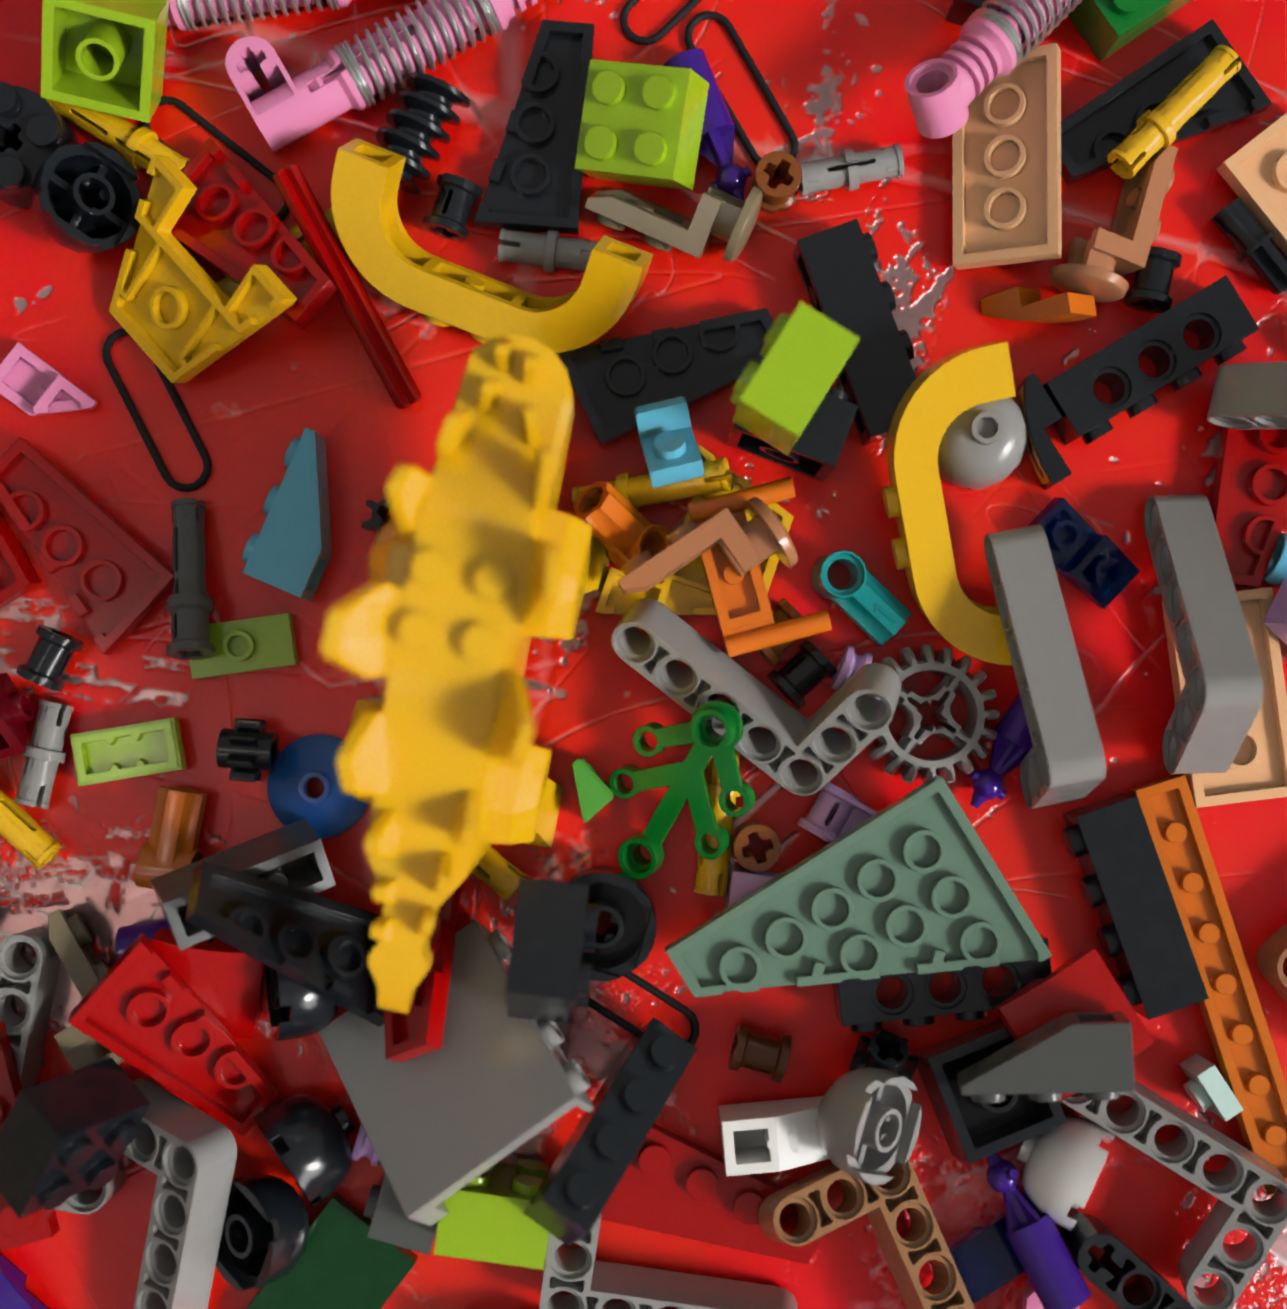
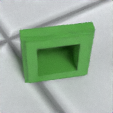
[572,757,614,824]

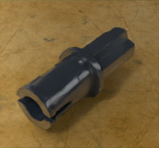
[1211,197,1287,295]

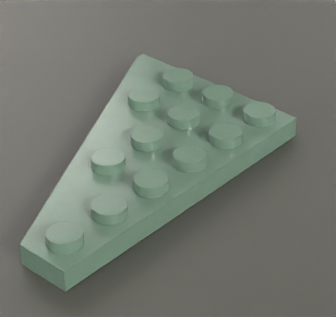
[664,775,1052,998]

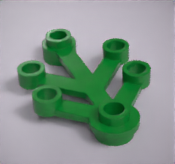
[609,700,756,879]

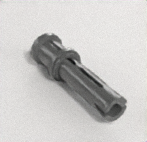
[166,498,215,660]

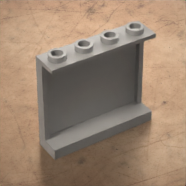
[319,919,595,1226]

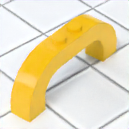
[331,138,653,353]
[882,341,1016,666]

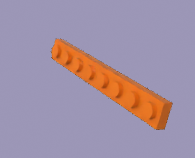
[1129,774,1287,1195]

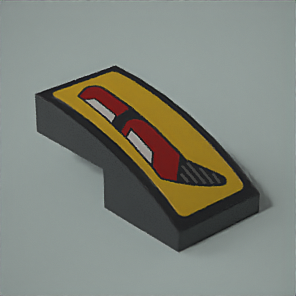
[1018,373,1072,490]

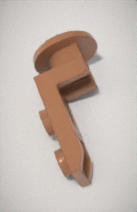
[1050,145,1178,302]
[617,497,798,594]

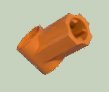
[573,481,671,568]
[134,786,208,889]

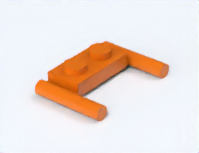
[687,477,832,658]

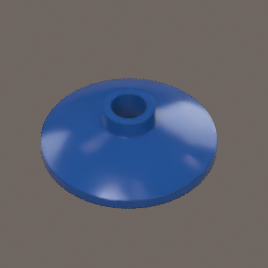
[267,734,369,838]

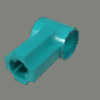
[811,550,912,646]

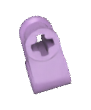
[797,782,878,843]

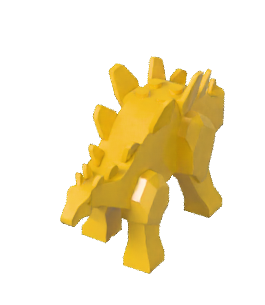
[320,335,610,1014]

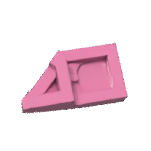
[0,342,99,416]

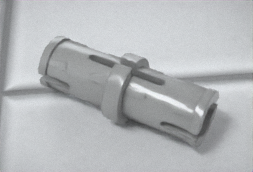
[798,143,904,197]
[498,228,598,273]
[13,699,74,809]

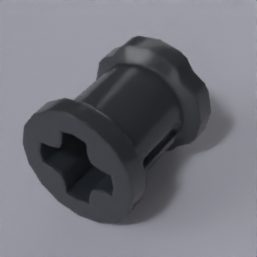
[422,173,483,242]
[1123,246,1182,313]
[16,624,84,691]
[767,640,837,709]

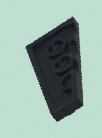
[1061,19,1272,183]
[474,20,595,235]
[557,308,774,447]
[185,861,384,1027]

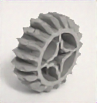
[865,644,1000,784]

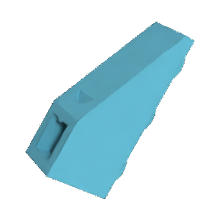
[242,427,332,601]

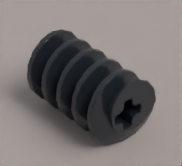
[375,72,471,195]

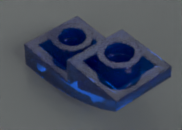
[1028,497,1140,609]
[949,1211,1024,1304]

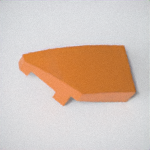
[980,286,1097,324]

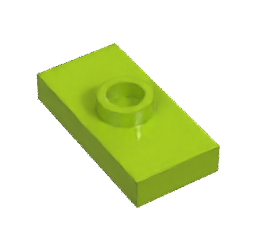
[189,613,299,679]
[70,717,187,787]

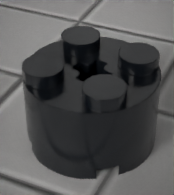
[0,82,80,209]
[566,866,656,982]

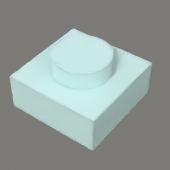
[1179,1053,1244,1122]

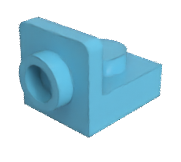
[634,396,705,488]

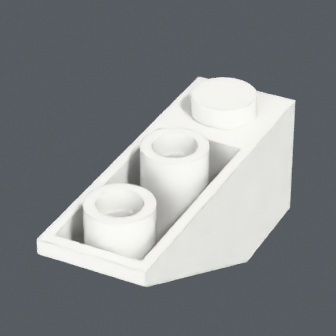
[718,1096,829,1176]

